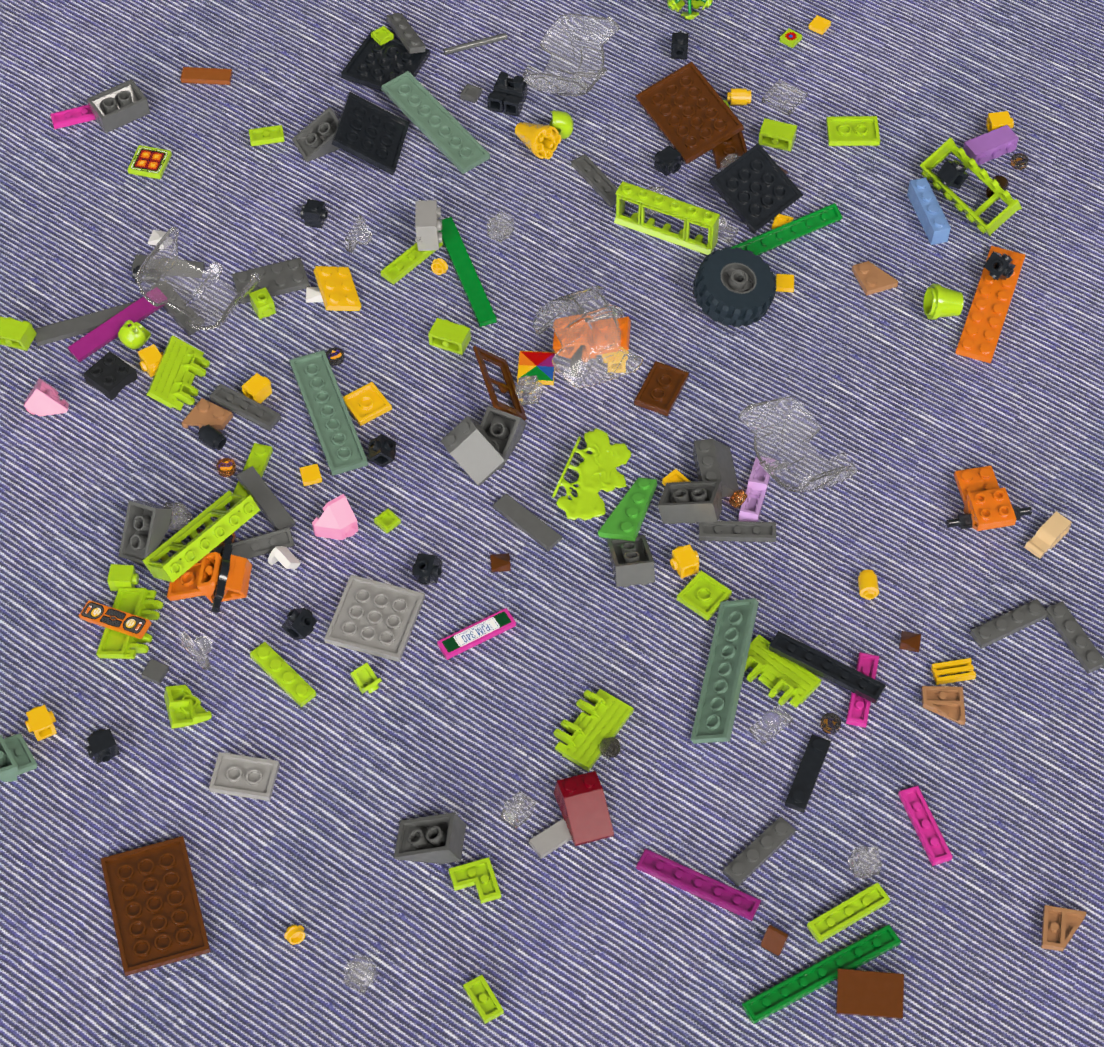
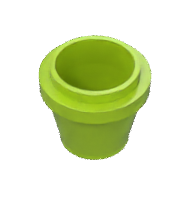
[923,283,963,320]

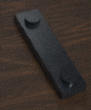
[785,734,831,813]

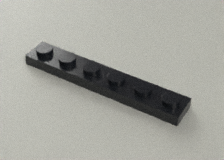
[769,631,886,704]

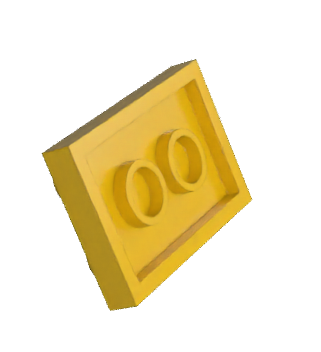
[314,266,361,311]

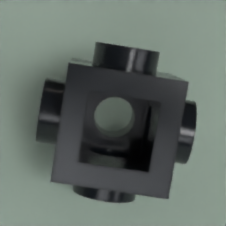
[983,251,1016,280]
[368,434,396,468]
[412,553,443,585]
[281,608,317,640]

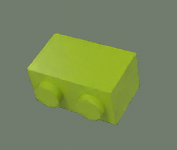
[758,118,797,152]
[0,316,37,351]
[428,318,471,355]

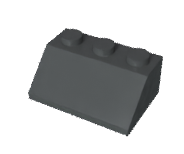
[87,79,150,133]
[693,439,740,497]
[658,480,722,524]

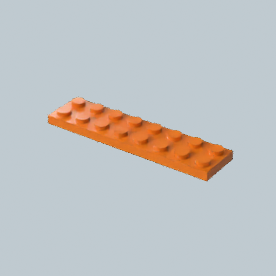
[955,246,1026,364]

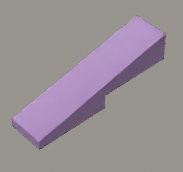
[738,457,774,522]

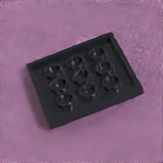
[341,31,430,92]
[332,92,409,175]
[709,143,803,234]

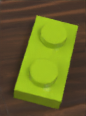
[249,125,285,146]
[463,975,504,1024]

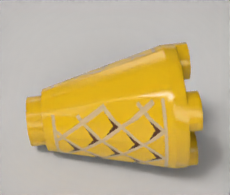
[515,122,561,159]

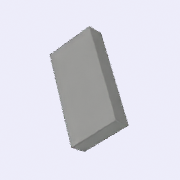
[529,819,572,859]

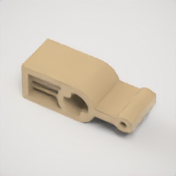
[1024,511,1072,559]

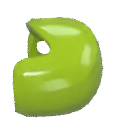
[549,110,574,139]
[118,320,151,350]

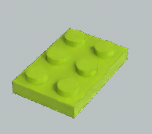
[826,116,880,146]

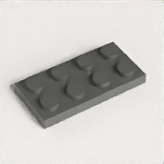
[232,257,310,304]

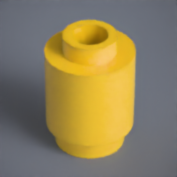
[727,88,751,105]
[858,570,879,600]

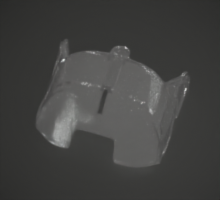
[523,14,620,96]
[135,227,261,330]
[533,286,643,388]
[738,396,858,493]

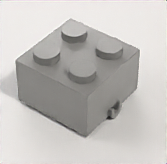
[415,200,442,251]

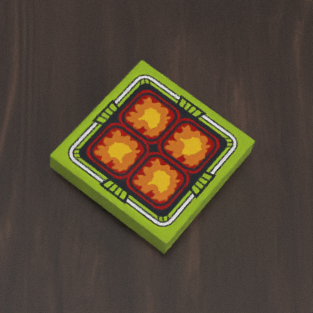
[127,145,172,179]

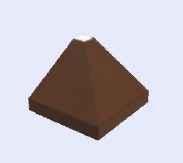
[490,553,511,572]
[899,631,921,652]

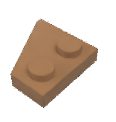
[852,261,898,296]
[182,398,233,430]
[921,686,966,725]
[1041,905,1087,952]

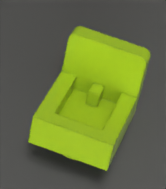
[350,663,382,694]

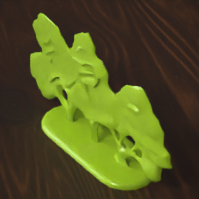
[552,428,631,520]

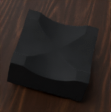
[84,351,138,401]

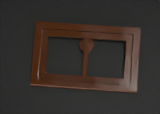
[473,346,527,421]

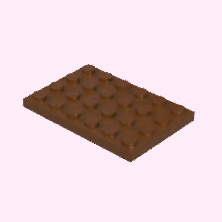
[635,62,744,164]
[100,836,211,976]

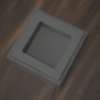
[460,84,482,103]
[141,659,169,685]

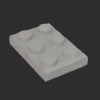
[209,752,280,801]

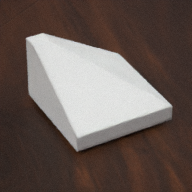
[148,230,170,247]
[306,287,323,302]

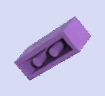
[963,125,1019,165]

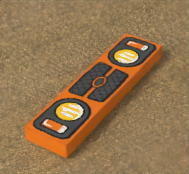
[78,600,152,639]

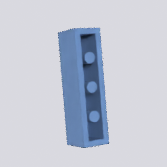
[907,177,951,245]

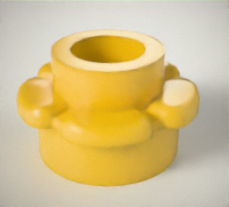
[431,258,448,275]
[284,924,305,945]

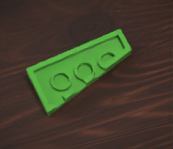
[598,477,658,542]

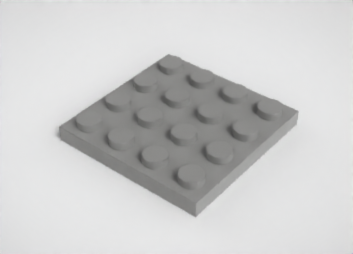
[324,575,425,662]

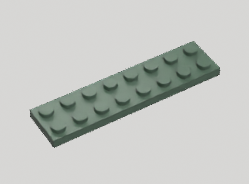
[381,71,490,174]
[289,350,368,476]
[690,598,759,744]

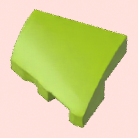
[164,685,212,729]

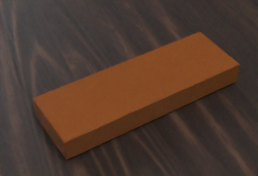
[180,67,233,85]

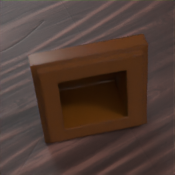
[761,925,788,956]

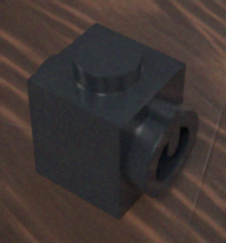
[671,31,689,59]
[654,145,682,176]
[937,159,969,189]
[300,199,328,229]
[86,728,120,764]

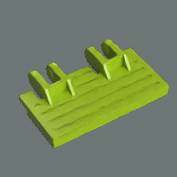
[146,335,210,411]
[96,588,163,659]
[745,635,821,708]
[553,689,634,772]

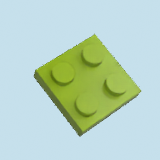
[677,570,732,621]

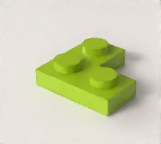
[448,857,501,904]

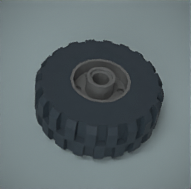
[693,247,776,327]

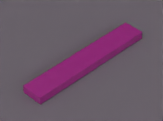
[68,288,167,363]
[636,849,761,921]

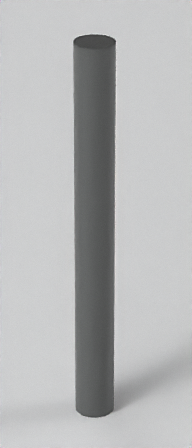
[444,33,507,55]

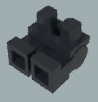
[488,72,528,117]

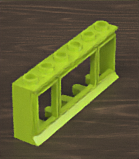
[920,137,1022,236]
[614,181,720,255]
[142,490,260,582]

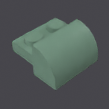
[0,733,37,782]

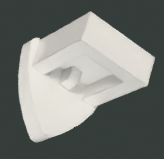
[268,546,301,569]

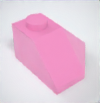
[24,378,69,416]
[312,494,358,540]

